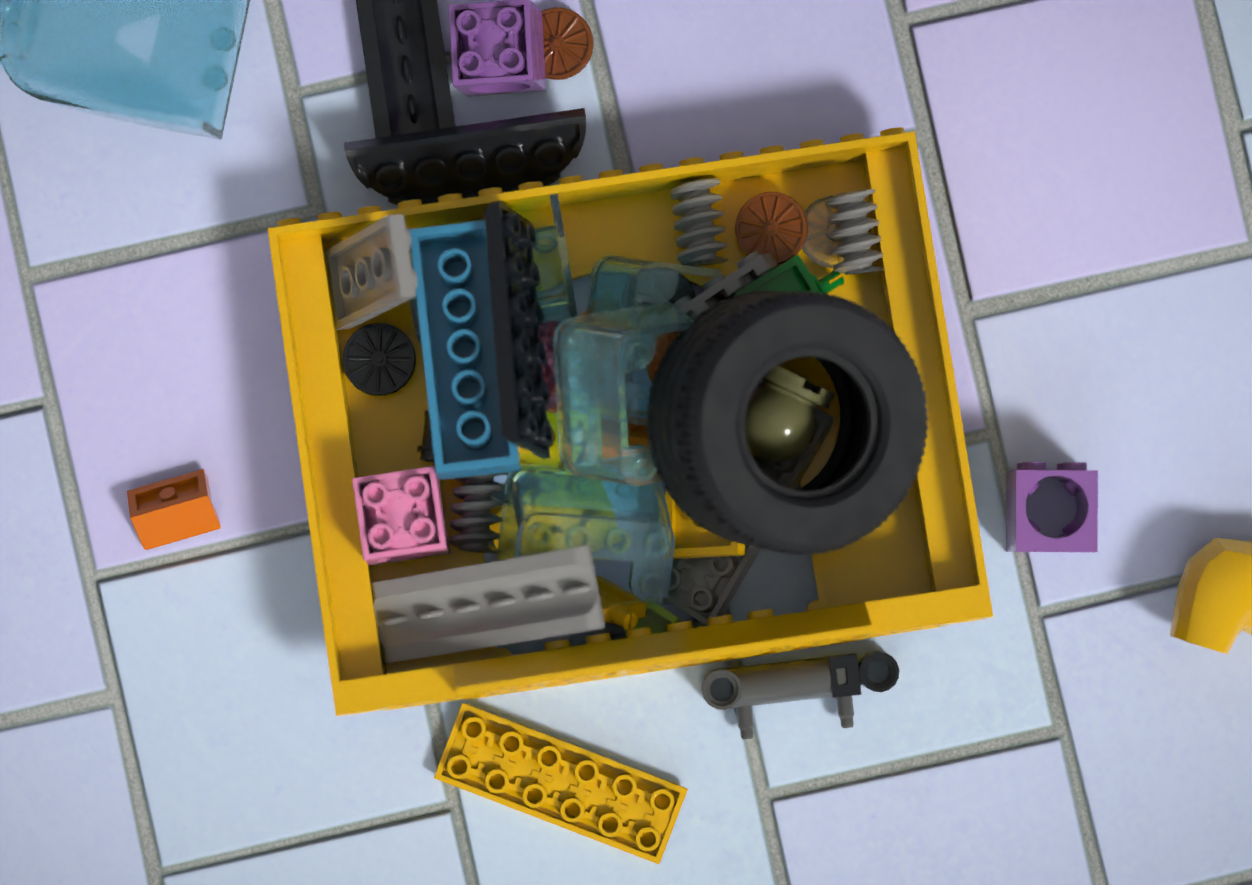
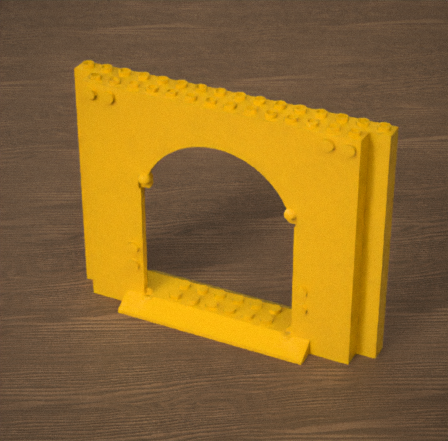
[267,127,994,716]

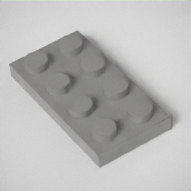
[325,214,417,330]

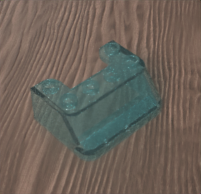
[497,464,675,605]

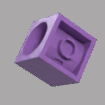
[449,0,546,97]
[1006,462,1098,552]

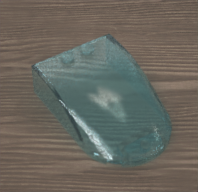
[0,0,250,140]

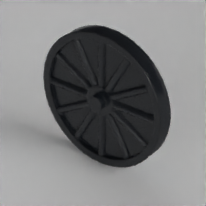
[343,323,416,396]

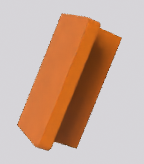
[127,469,221,550]

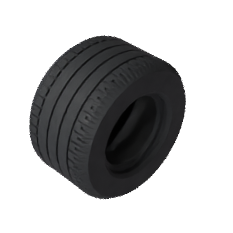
[646,291,928,555]

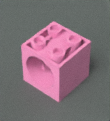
[352,466,450,566]

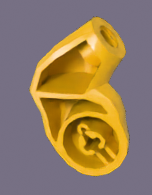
[1170,538,1252,654]

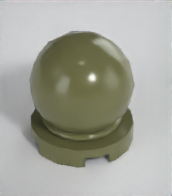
[745,366,835,463]

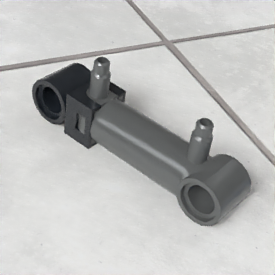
[701,651,899,740]

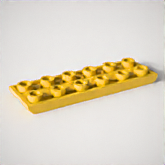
[434,703,688,864]

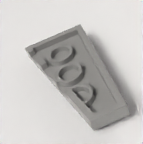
[630,251,778,355]

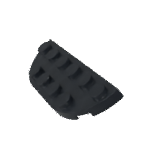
[344,108,586,205]

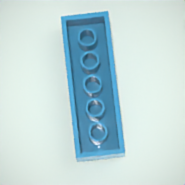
[409,220,521,480]

